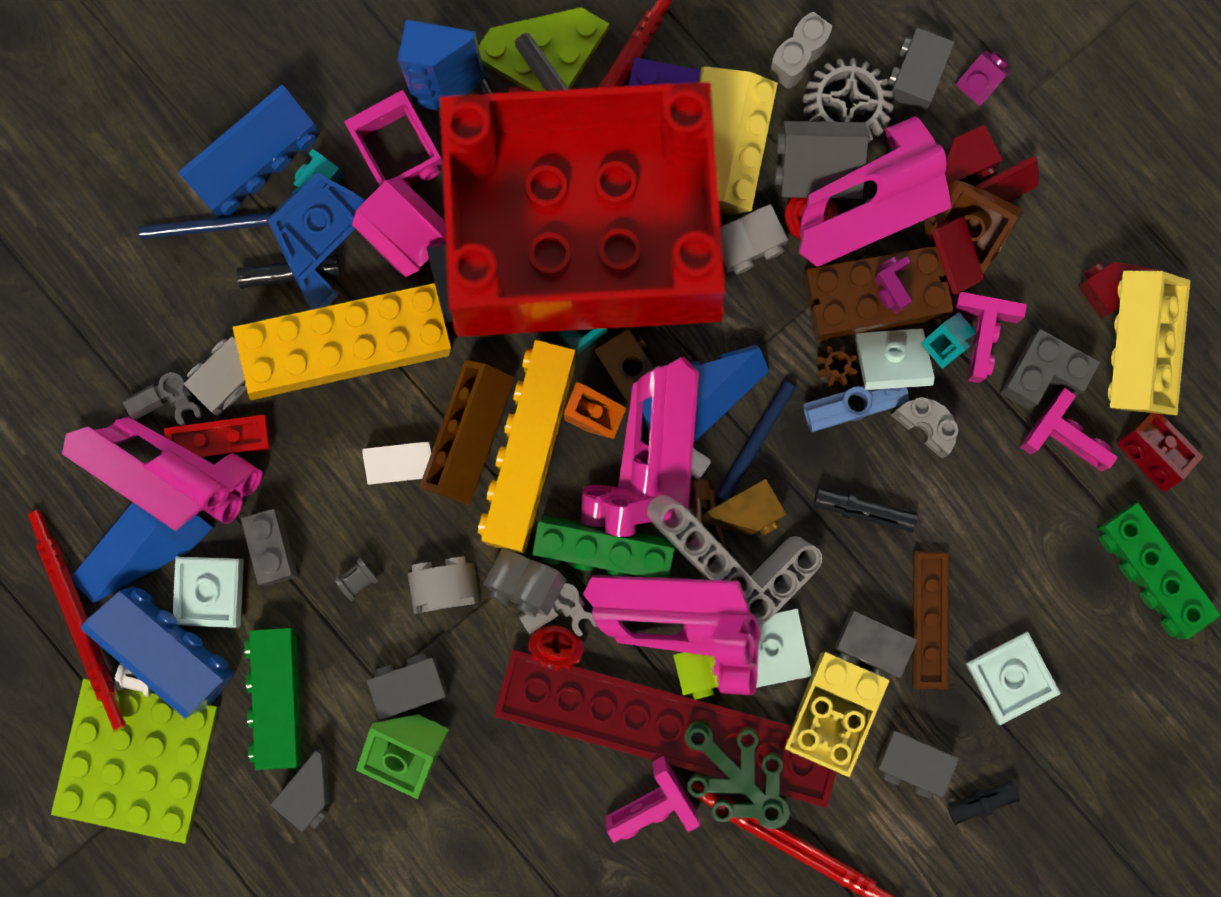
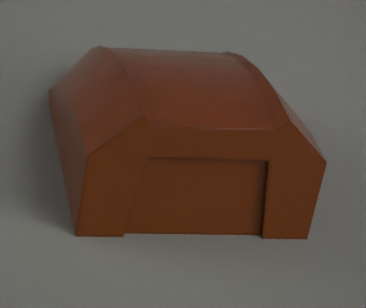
[925,180,1024,273]

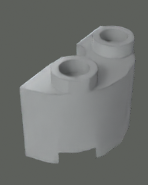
[891,397,958,458]
[408,556,480,614]

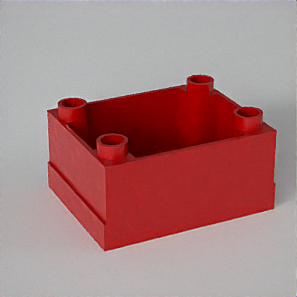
[440,82,725,337]

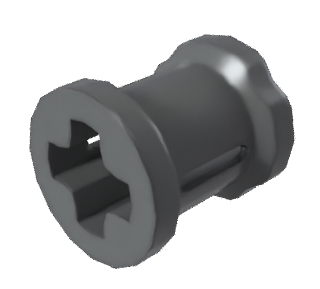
[334,557,379,602]

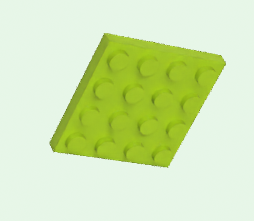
[51,678,219,844]

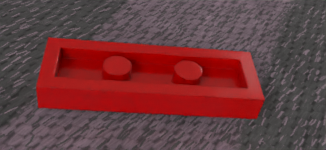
[164,415,271,459]

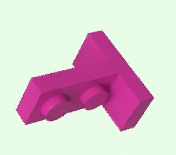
[952,292,1027,383]
[1019,388,1118,472]
[605,756,700,843]

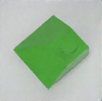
[356,715,449,799]

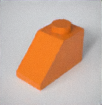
[563,382,626,439]

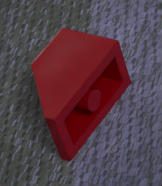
[1078,262,1161,319]

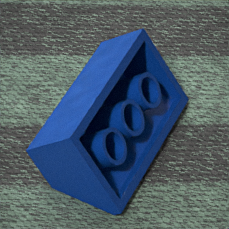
[398,20,485,110]
[178,85,319,218]
[80,587,235,719]

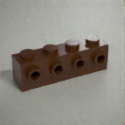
[419,360,515,505]

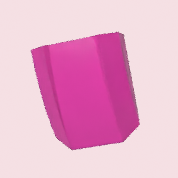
[352,177,446,277]

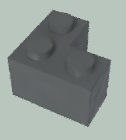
[999,329,1100,410]

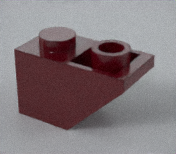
[945,125,1002,183]

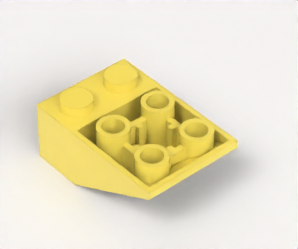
[785,652,890,777]

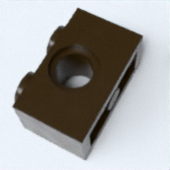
[594,329,660,408]

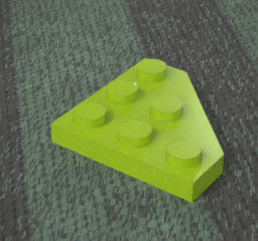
[479,7,610,92]

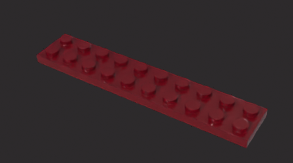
[494,649,837,808]

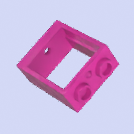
[344,90,443,186]

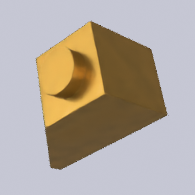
[702,479,786,536]

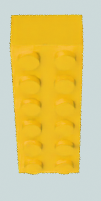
[232,283,451,400]
[478,340,577,554]

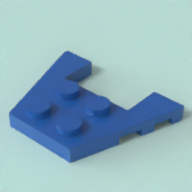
[267,173,366,310]

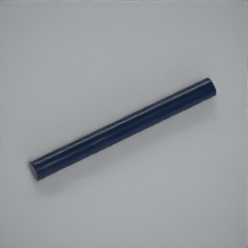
[139,212,273,239]
[715,381,796,502]

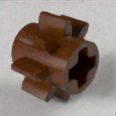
[815,345,858,388]

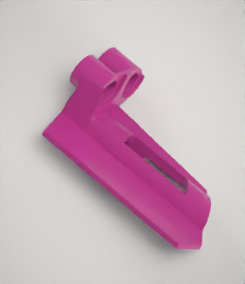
[799,116,952,267]
[581,357,699,537]
[62,417,263,531]
[583,575,760,695]

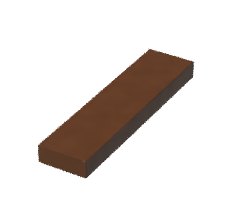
[912,551,949,689]

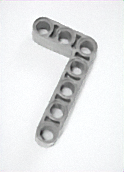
[647,495,822,625]

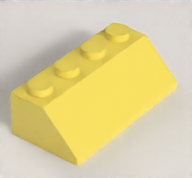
[698,66,778,215]
[1108,271,1190,415]

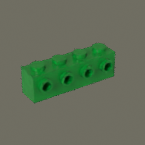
[1096,503,1221,640]
[532,515,675,578]

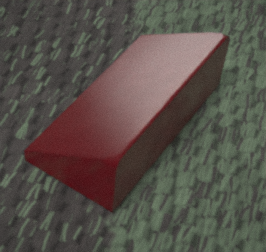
[976,156,1039,202]
[932,217,984,295]

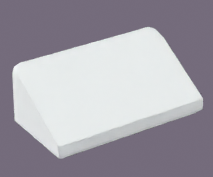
[362,442,433,485]

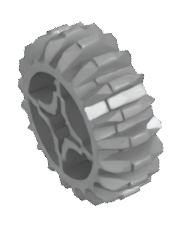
[803,58,893,144]

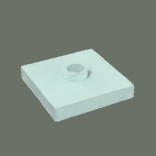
[856,329,935,390]
[173,557,244,628]
[757,609,812,687]
[965,632,1061,725]

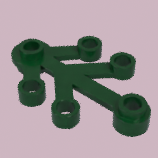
[685,720,790,829]

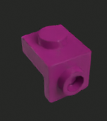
[955,51,1011,106]
[874,256,912,315]

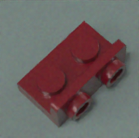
[1117,413,1203,492]

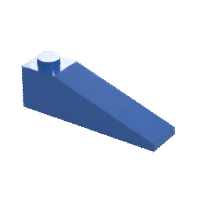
[629,345,769,441]
[72,502,214,603]

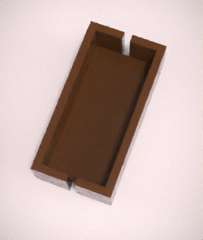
[803,246,953,342]

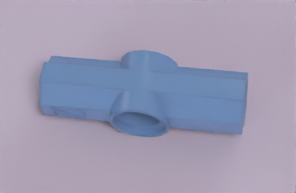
[803,386,909,433]

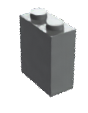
[774,121,869,199]

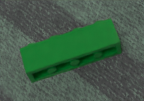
[244,628,302,770]

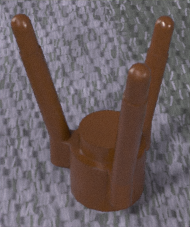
[674,479,729,553]

